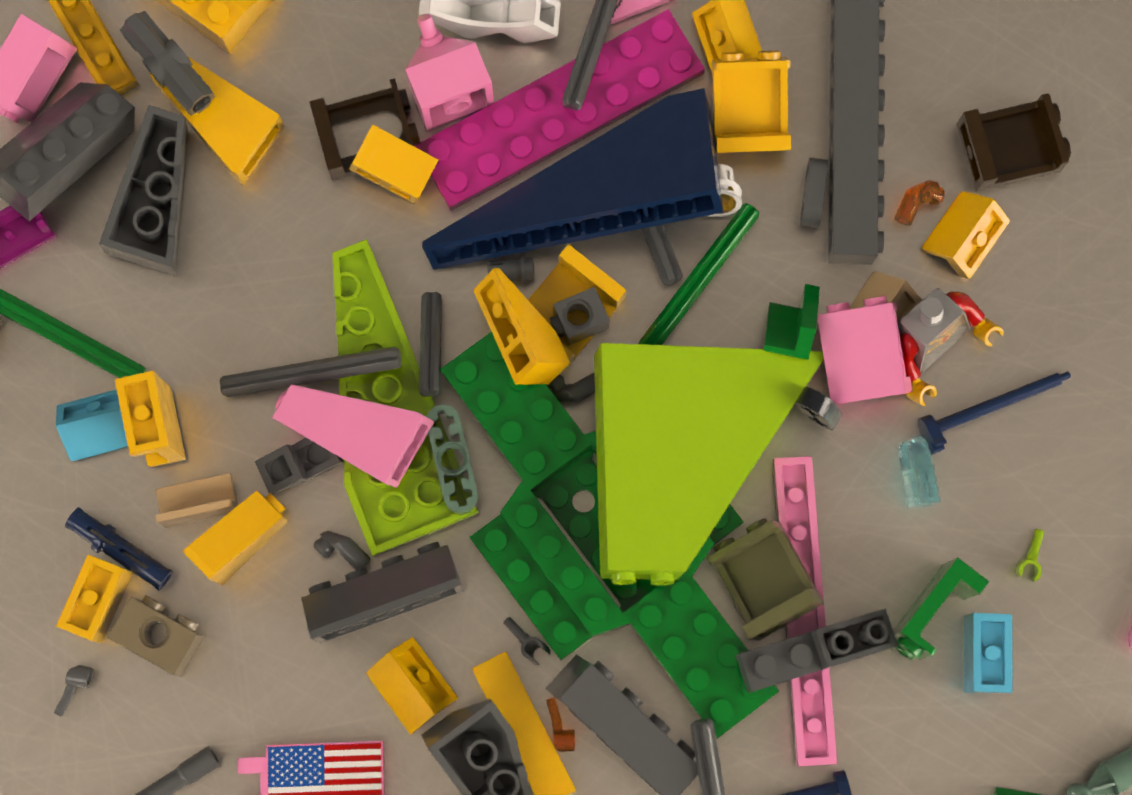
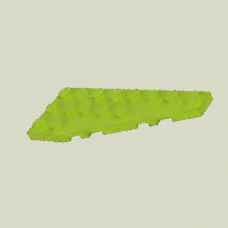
[332,239,479,557]

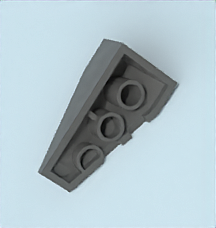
[421,699,532,795]

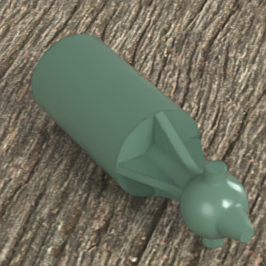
[1066,747,1132,795]

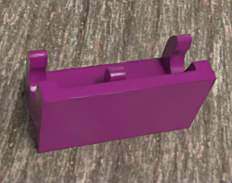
[0,206,56,269]

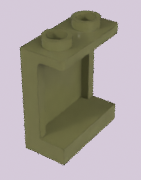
[707,518,825,641]

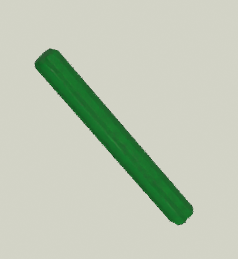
[639,203,759,345]
[0,289,146,378]

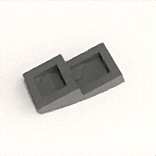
[255,438,344,495]

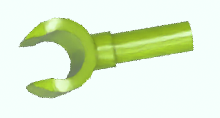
[1015,529,1044,582]

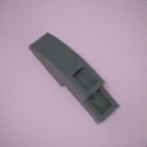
[735,608,898,693]

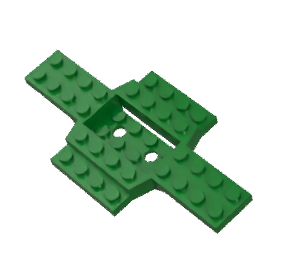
[440,332,779,739]

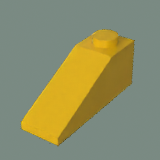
[473,268,571,385]

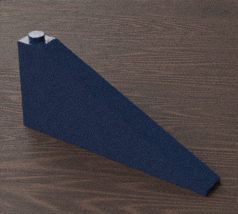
[422,88,723,270]

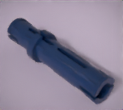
[65,507,173,591]

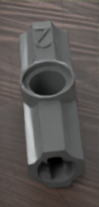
[120,11,215,116]

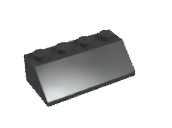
[0,82,135,221]
[301,542,464,644]

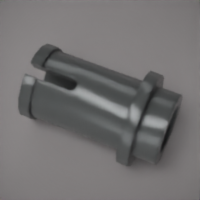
[488,255,535,285]

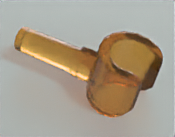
[546,698,575,752]

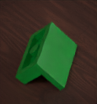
[763,284,820,360]

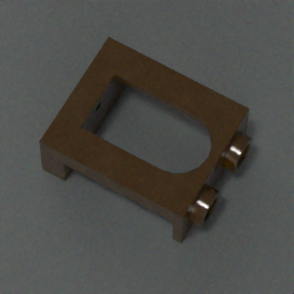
[309,78,421,181]

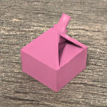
[405,14,494,132]

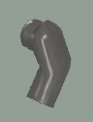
[546,373,595,403]

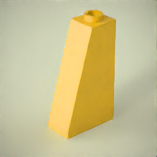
[149,55,285,185]

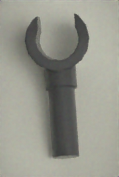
[503,617,551,665]
[54,665,94,716]

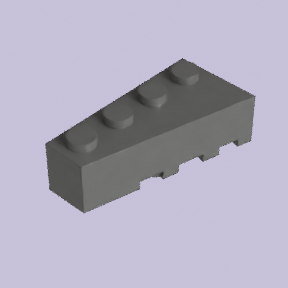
[99,105,188,276]
[545,654,698,795]

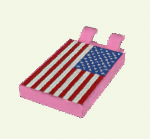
[238,741,385,795]

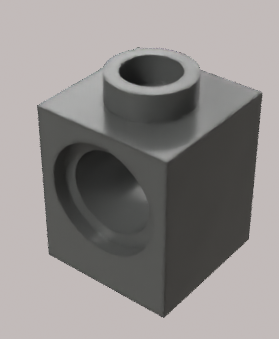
[549,286,610,346]

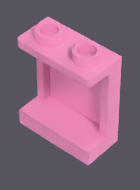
[817,296,912,404]

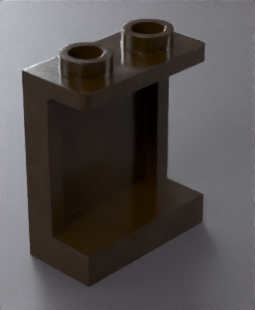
[956,93,1071,192]

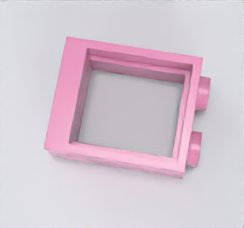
[0,14,77,123]

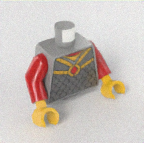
[898,288,1003,406]

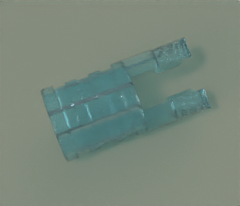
[898,436,941,509]

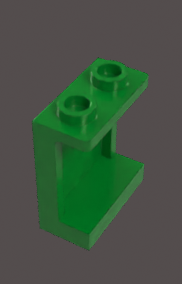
[893,557,989,660]

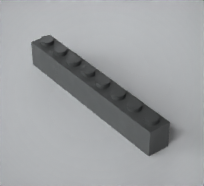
[828,0,885,265]

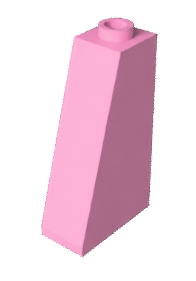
[272,384,434,488]

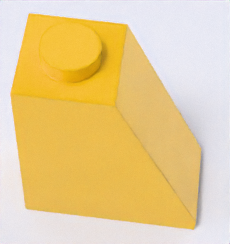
[182,490,288,586]

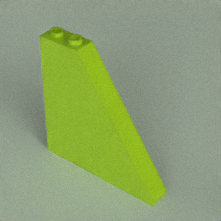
[594,343,824,585]

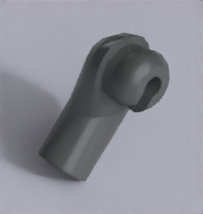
[314,531,371,570]

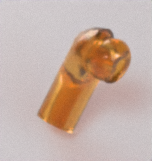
[894,180,945,226]

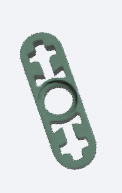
[427,405,479,515]

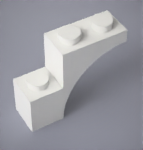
[419,0,561,44]

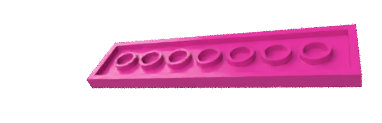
[415,9,705,211]

